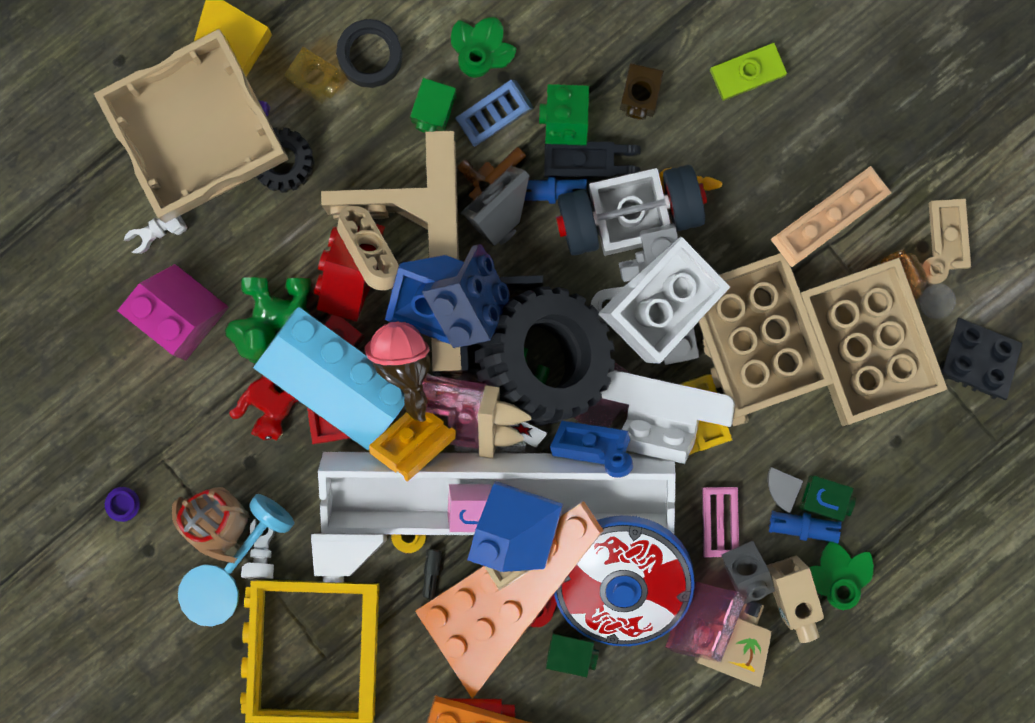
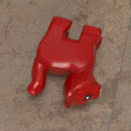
[229,375,298,441]

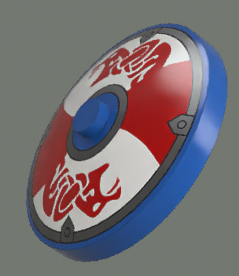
[554,515,694,646]

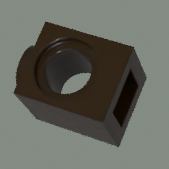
[620,63,664,120]

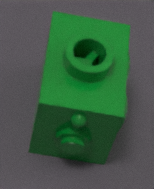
[539,84,589,145]

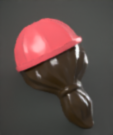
[365,321,430,422]

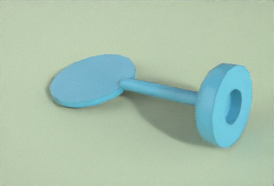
[178,494,295,627]

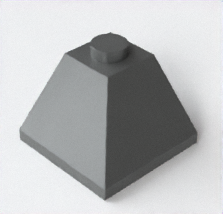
[461,166,529,246]

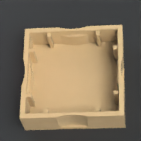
[94,29,288,223]

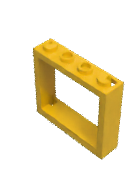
[240,579,379,723]

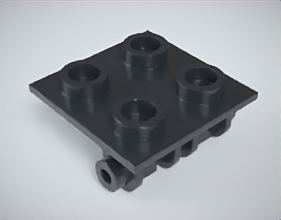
[939,317,1022,400]

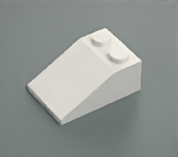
[598,237,730,364]

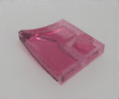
[665,581,746,662]

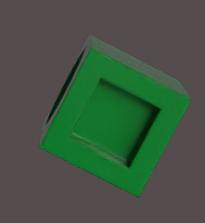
[410,78,457,133]

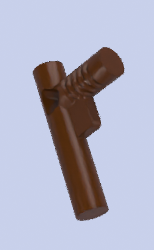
[456,147,526,201]

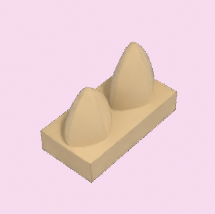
[478,385,531,459]

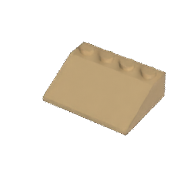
[698,253,833,419]
[800,258,948,426]

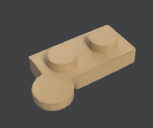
[920,199,971,284]

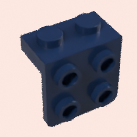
[422,244,509,348]

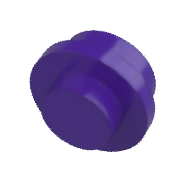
[105,487,140,522]

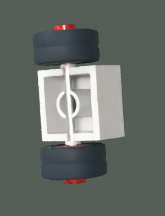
[556,165,707,256]

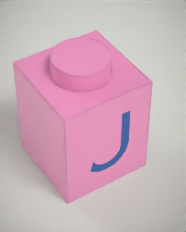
[448,484,492,532]

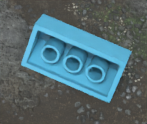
[253,307,405,450]

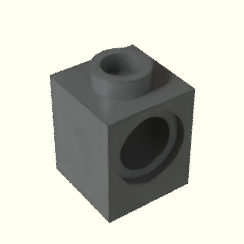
[721,541,775,605]

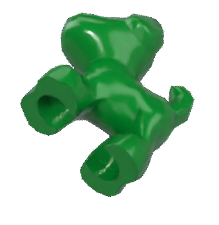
[225,277,312,364]

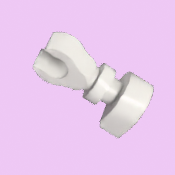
[124,216,188,254]
[241,519,275,579]

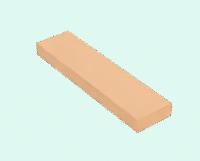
[771,166,891,267]

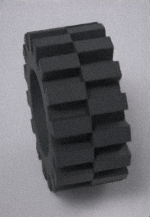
[256,127,314,193]

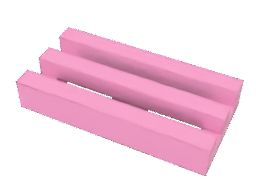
[702,487,739,557]

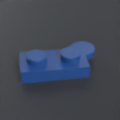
[550,421,633,478]

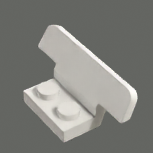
[600,370,735,464]

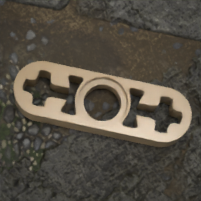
[337,206,399,290]

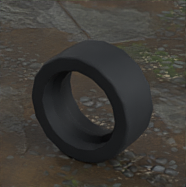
[336,19,403,88]

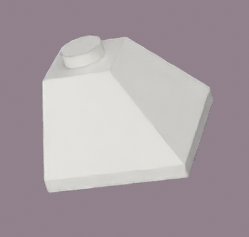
[311,533,387,583]

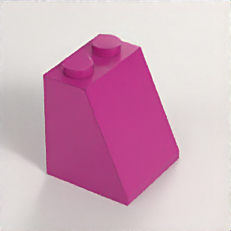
[117,264,229,360]

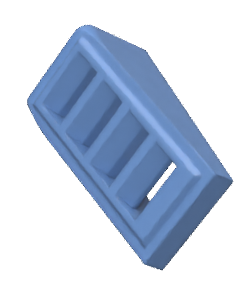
[456,80,534,147]

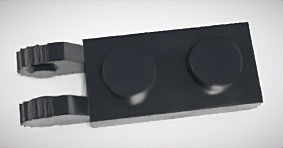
[544,142,641,178]

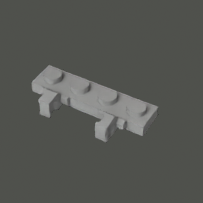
[619,224,699,365]

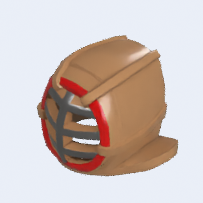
[172,487,250,563]

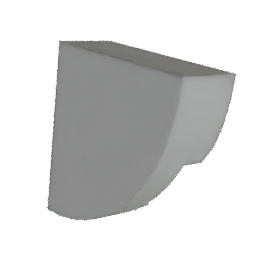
[767,467,803,513]

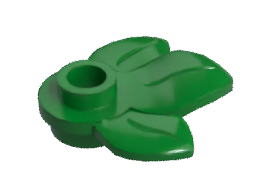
[450,17,517,78]
[809,542,874,610]

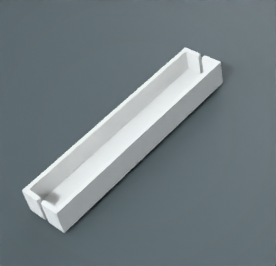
[318,452,676,535]

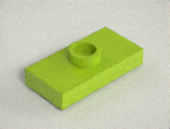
[710,43,787,101]

